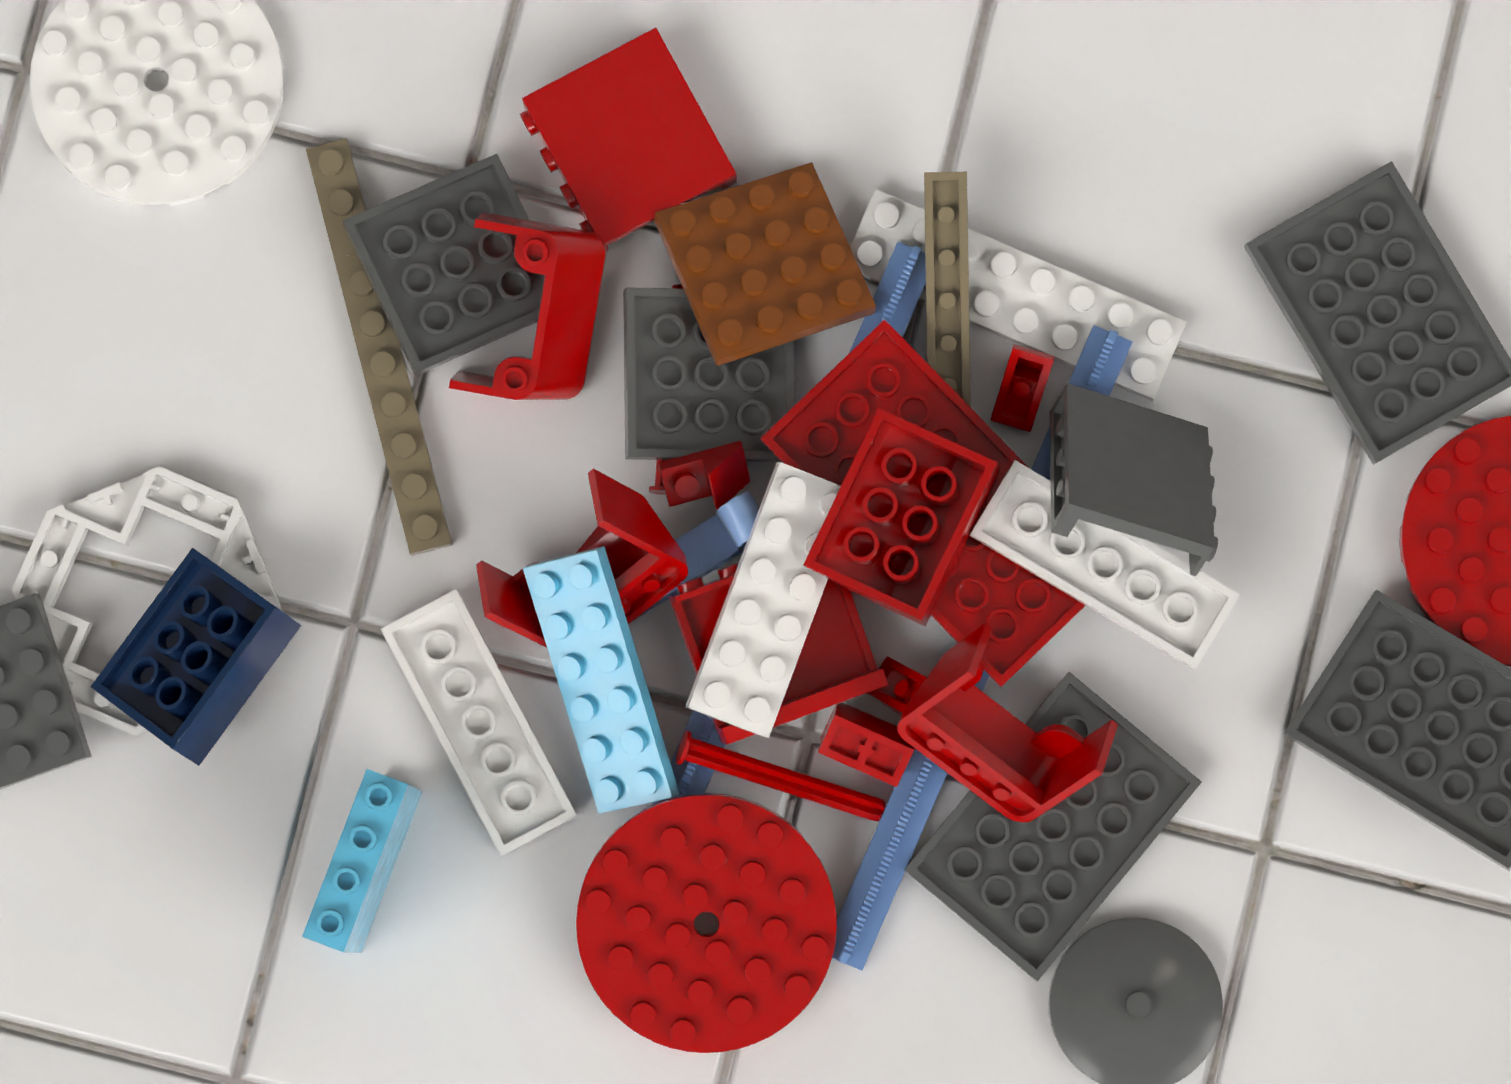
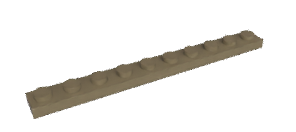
[306,138,452,556]

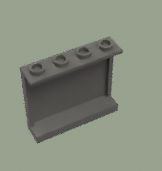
[1050,383,1218,576]

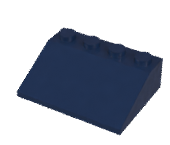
[91,547,302,766]

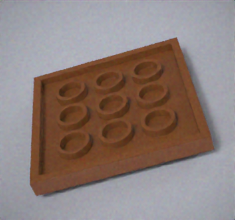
[654,162,876,366]

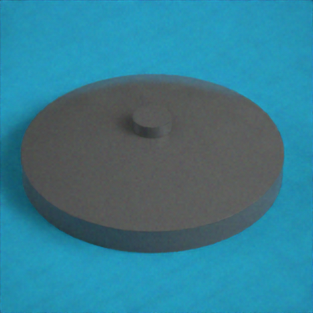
[1048,918,1223,1084]

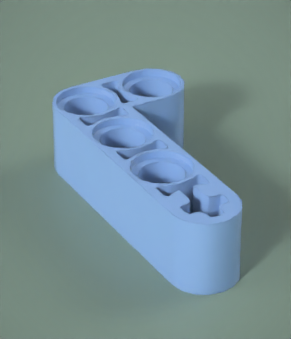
[637,491,760,618]

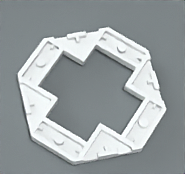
[12,466,283,736]

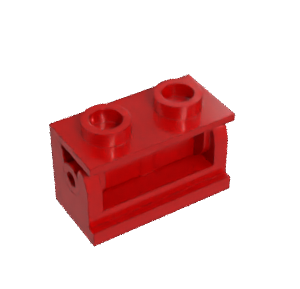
[818,702,915,787]

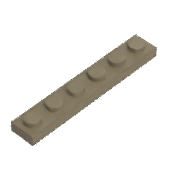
[924,171,971,407]

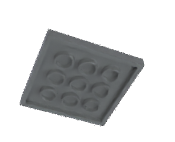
[342,154,545,376]
[623,287,795,462]
[0,594,92,789]

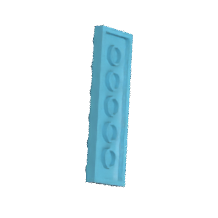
[523,546,680,814]

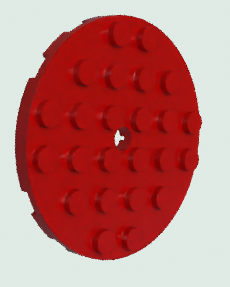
[1399,416,1511,667]
[576,793,837,1053]

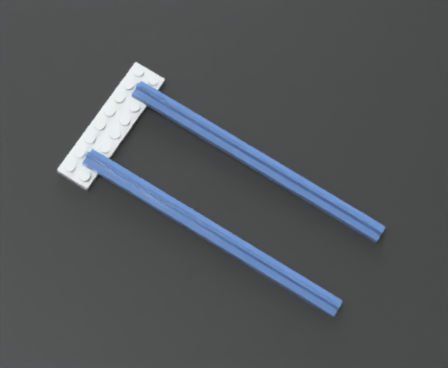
[652,189,1187,971]

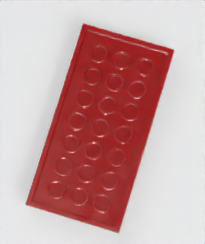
[760,319,1086,688]

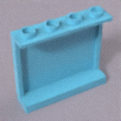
[302,769,423,953]

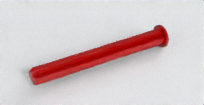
[676,731,885,821]

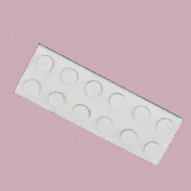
[970,460,1241,670]
[685,462,841,738]
[381,589,578,857]

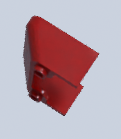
[449,212,607,400]
[476,468,688,648]
[897,623,1118,822]

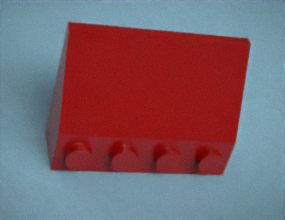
[803,408,1000,627]

